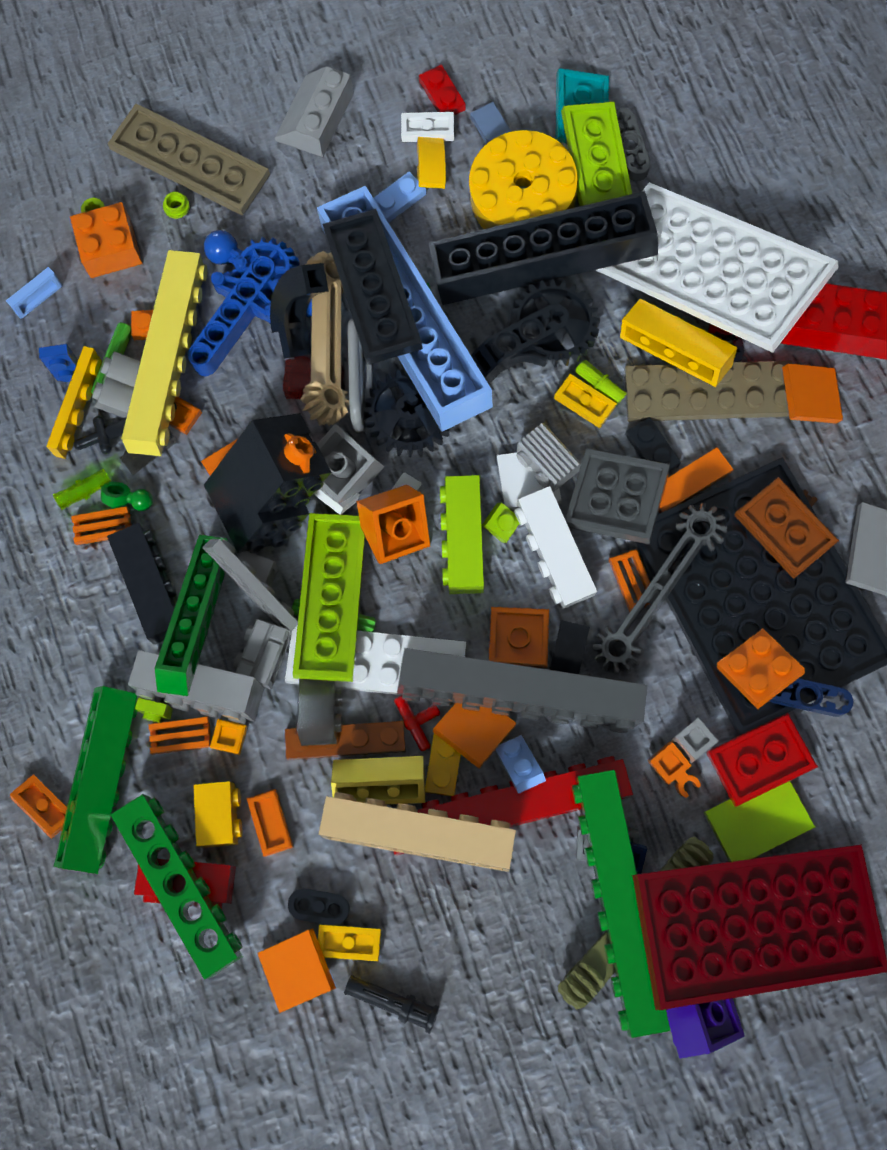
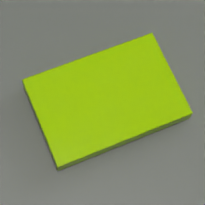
[703,781,815,862]

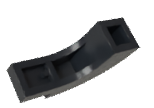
[270,263,329,359]

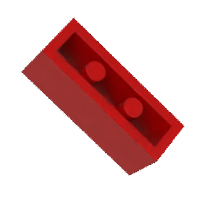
[134,858,236,909]

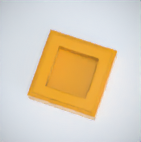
[210,719,248,755]

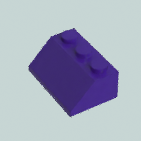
[666,998,745,1059]

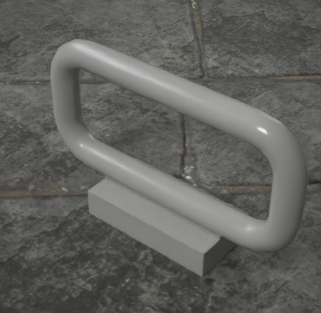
[344,318,373,433]

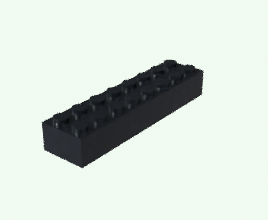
[429,191,658,305]

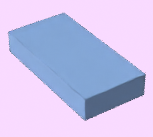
[6,267,62,319]

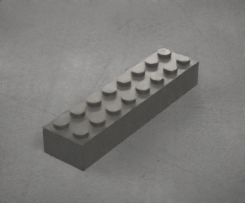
[397,648,648,733]

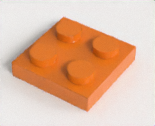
[717,629,805,709]

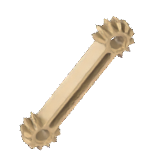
[300,251,349,426]

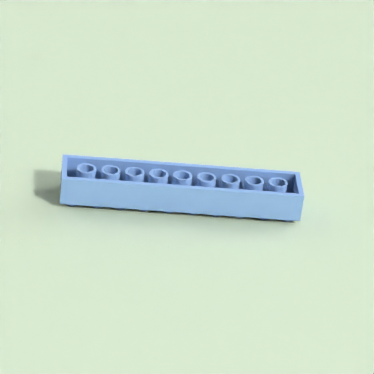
[317,186,493,432]

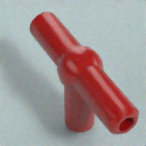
[394,695,440,752]

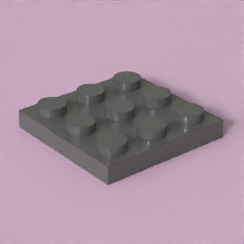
[565,448,670,544]

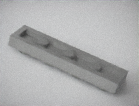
[202,539,298,632]

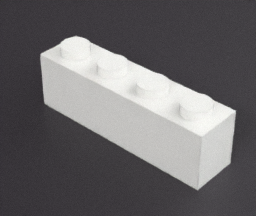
[514,486,597,609]

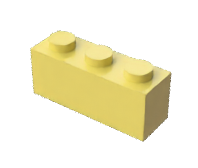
[331,756,425,804]

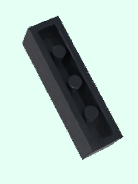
[107,523,177,645]

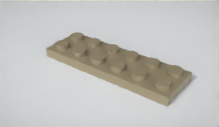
[108,104,270,216]
[624,360,792,422]

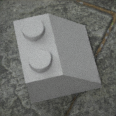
[317,423,385,504]

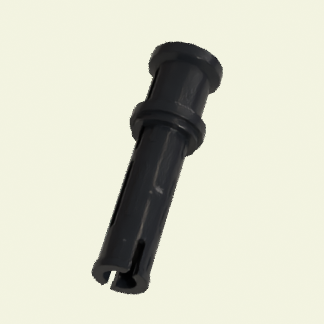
[344,975,440,1034]

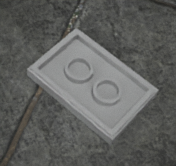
[846,502,887,596]

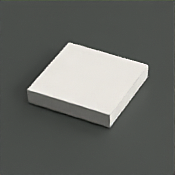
[496,452,561,510]

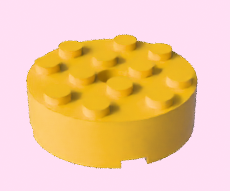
[469,130,578,229]

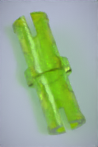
[53,468,112,510]

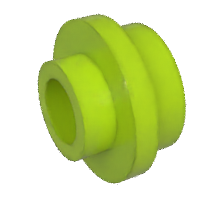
[163,192,190,219]

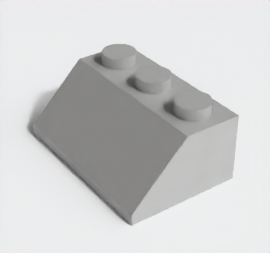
[275,66,353,157]

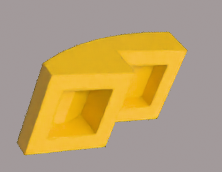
[417,137,446,189]

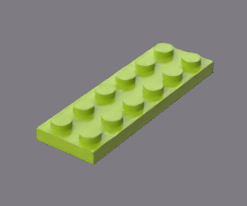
[292,513,365,682]

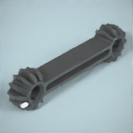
[592,503,727,675]

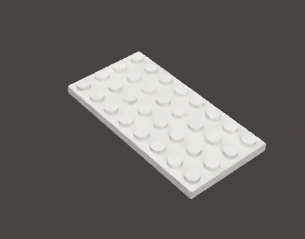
[596,182,838,353]

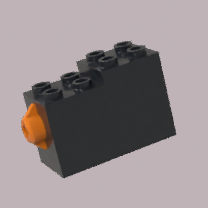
[204,413,332,553]

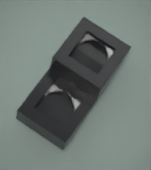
[549,620,590,674]

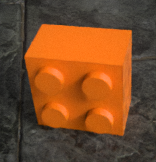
[70,202,142,278]

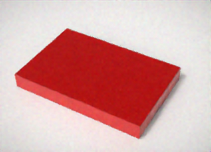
[706,713,818,807]

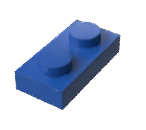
[39,344,78,382]

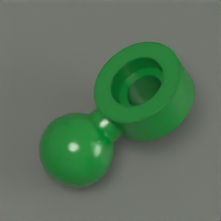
[101,482,153,511]

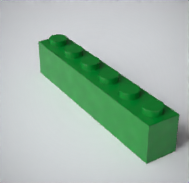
[53,686,138,874]

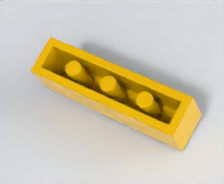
[620,299,737,387]

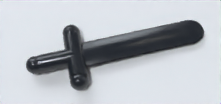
[73,402,177,454]

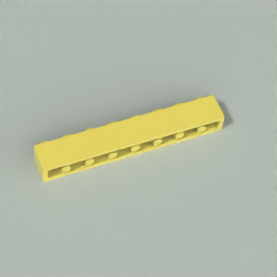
[121,250,207,456]

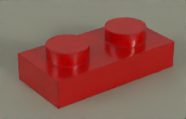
[419,64,466,115]

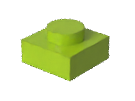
[481,502,519,543]
[135,698,173,723]

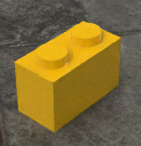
[194,781,243,848]

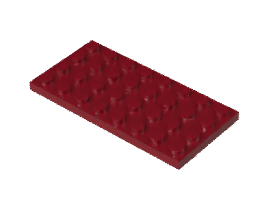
[632,844,887,1010]

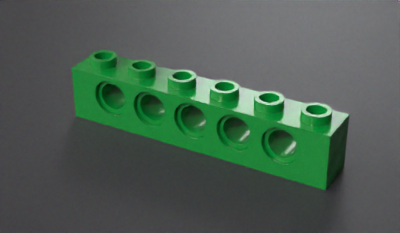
[154,534,228,696]
[110,794,243,980]

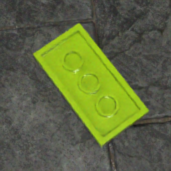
[561,102,632,207]

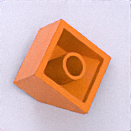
[356,484,430,564]

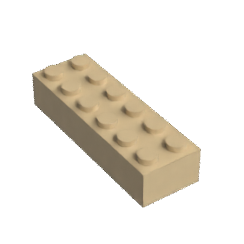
[318,792,516,872]

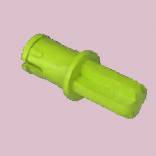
[575,360,627,406]

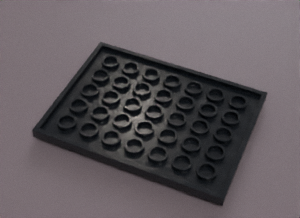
[635,457,887,736]

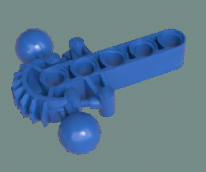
[188,230,312,376]

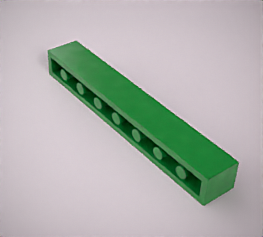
[572,770,670,1038]

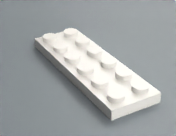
[285,625,466,695]

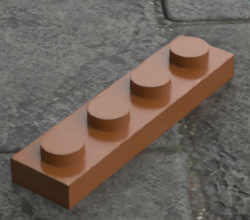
[285,721,406,760]

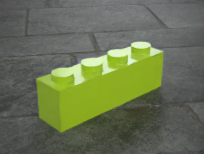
[440,475,484,594]

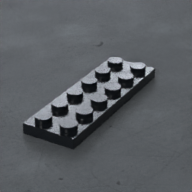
[323,209,423,365]

